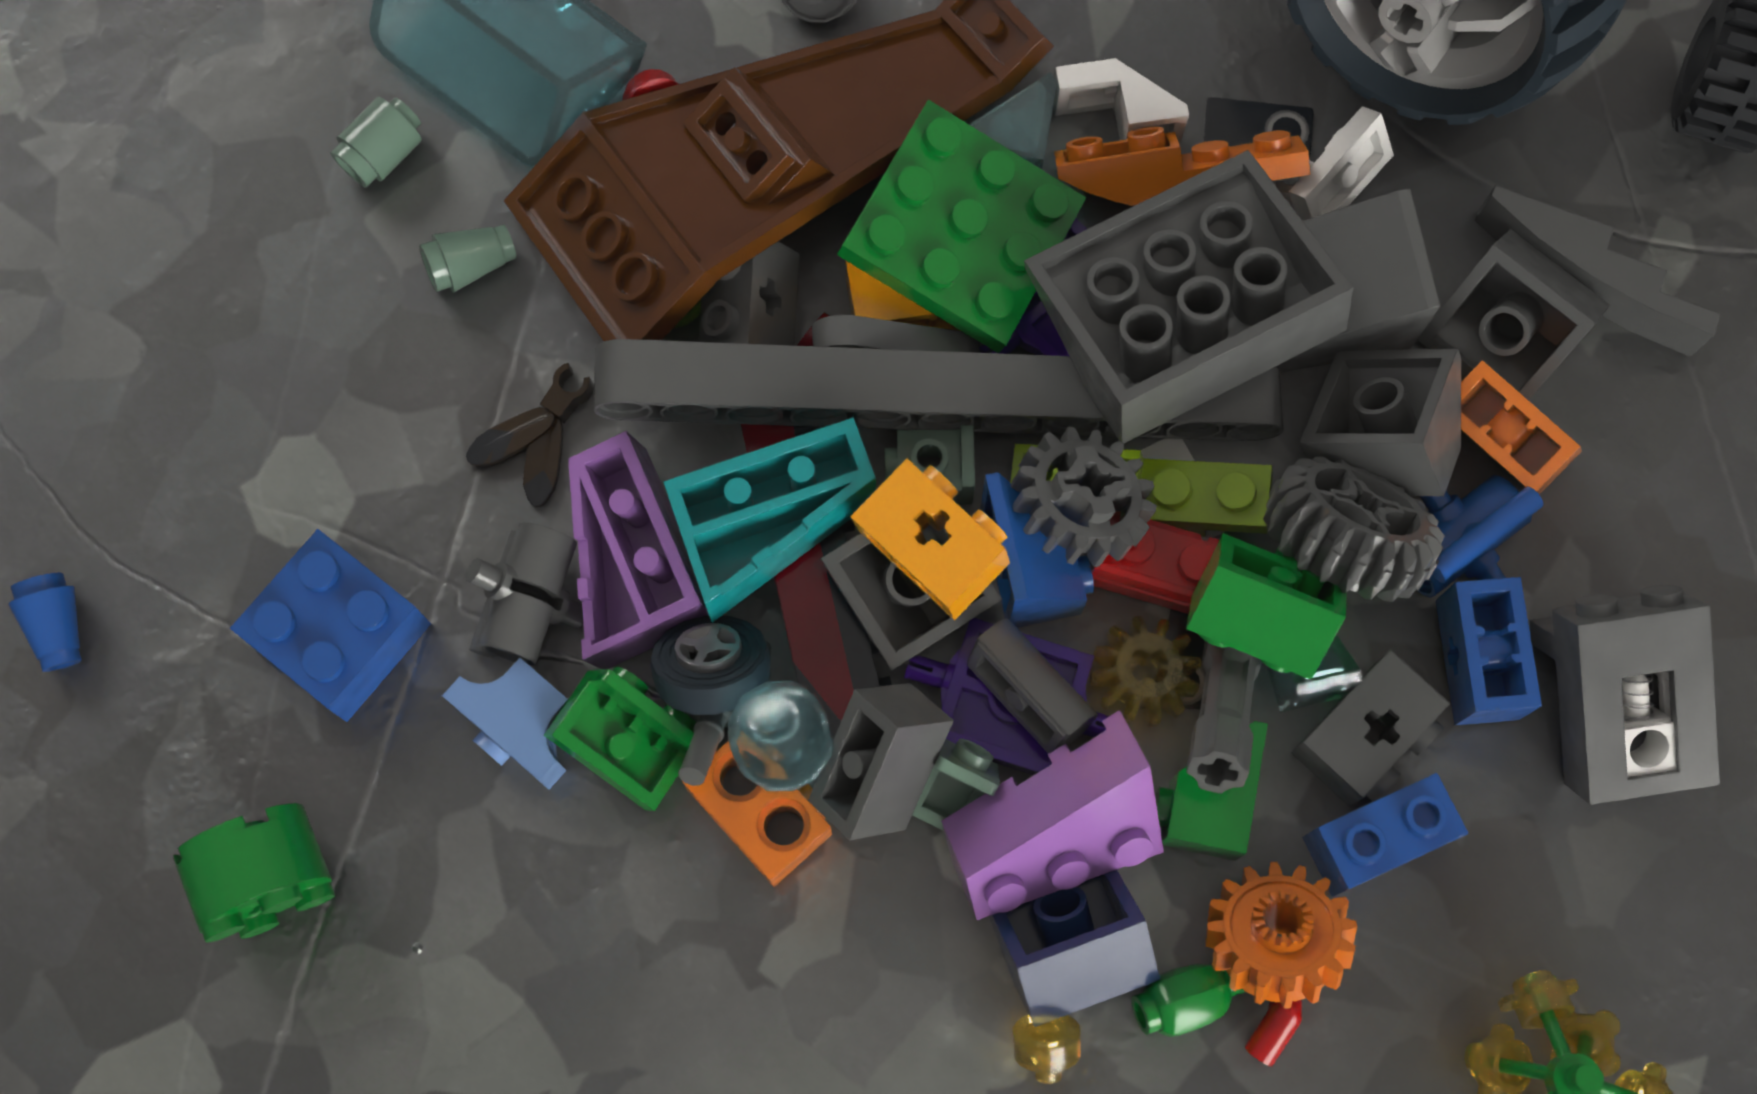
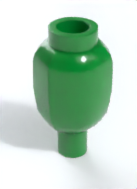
[1131,964,1246,1037]

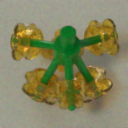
[1464,970,1674,1094]

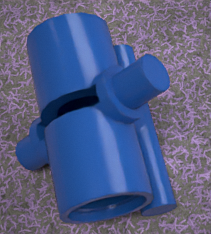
[1416,475,1544,598]

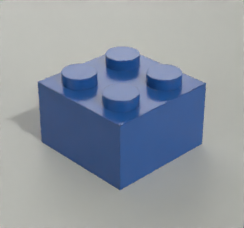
[230,529,431,722]

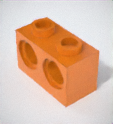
[682,729,832,887]

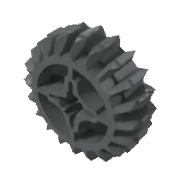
[1263,456,1445,602]

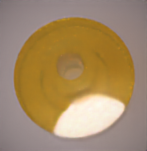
[1013,1015,1081,1084]

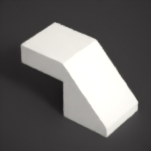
[1051,58,1189,143]

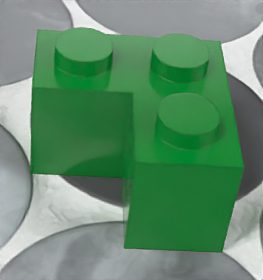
[1186,533,1347,680]

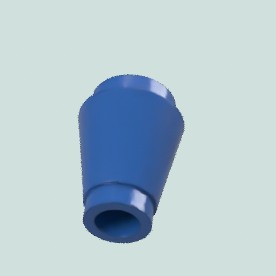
[8,572,82,672]

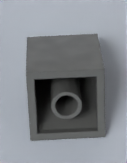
[1276,188,1440,372]

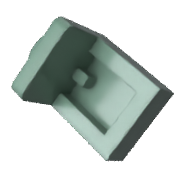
[912,739,1000,831]

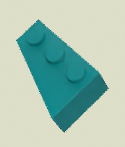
[663,417,876,623]

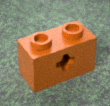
[1461,360,1582,495]

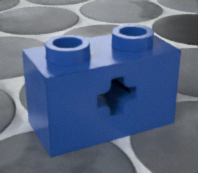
[1435,577,1542,725]
[1302,773,1469,897]

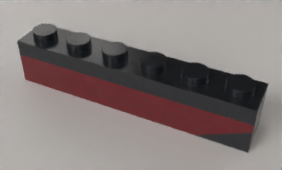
[740,424,892,751]

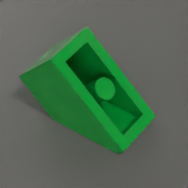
[1155,721,1268,861]

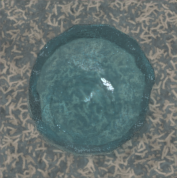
[728,680,834,791]

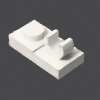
[1275,106,1394,221]

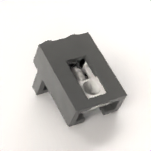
[1530,585,1720,805]

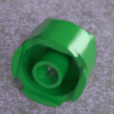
[173,803,335,943]

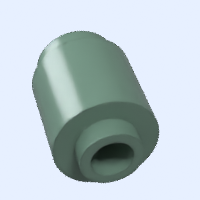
[330,97,422,188]

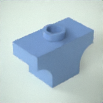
[442,658,568,790]

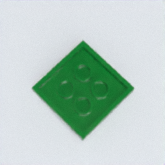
[837,99,1087,354]

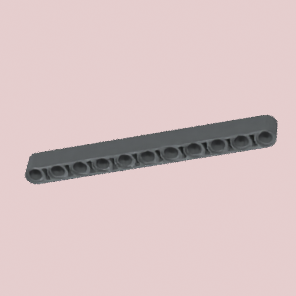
[594,339,1284,441]

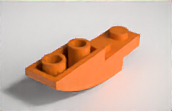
[1054,127,1310,206]

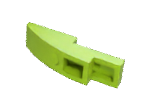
[1010,444,1273,537]

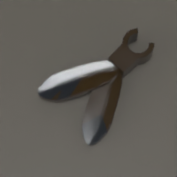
[466,363,594,508]

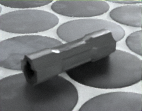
[1186,641,1261,794]

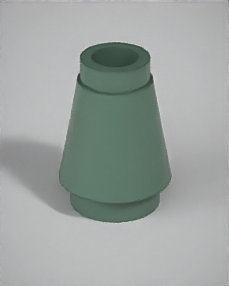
[419,224,516,293]

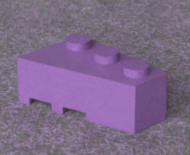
[568,431,709,669]
[941,710,1164,920]

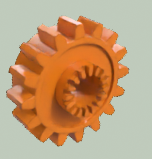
[1205,862,1357,1008]

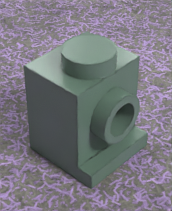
[884,425,975,504]

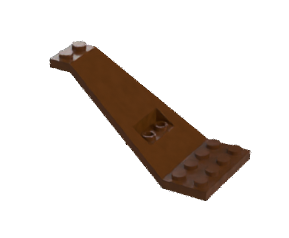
[504,0,1054,341]

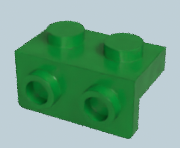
[544,667,696,811]

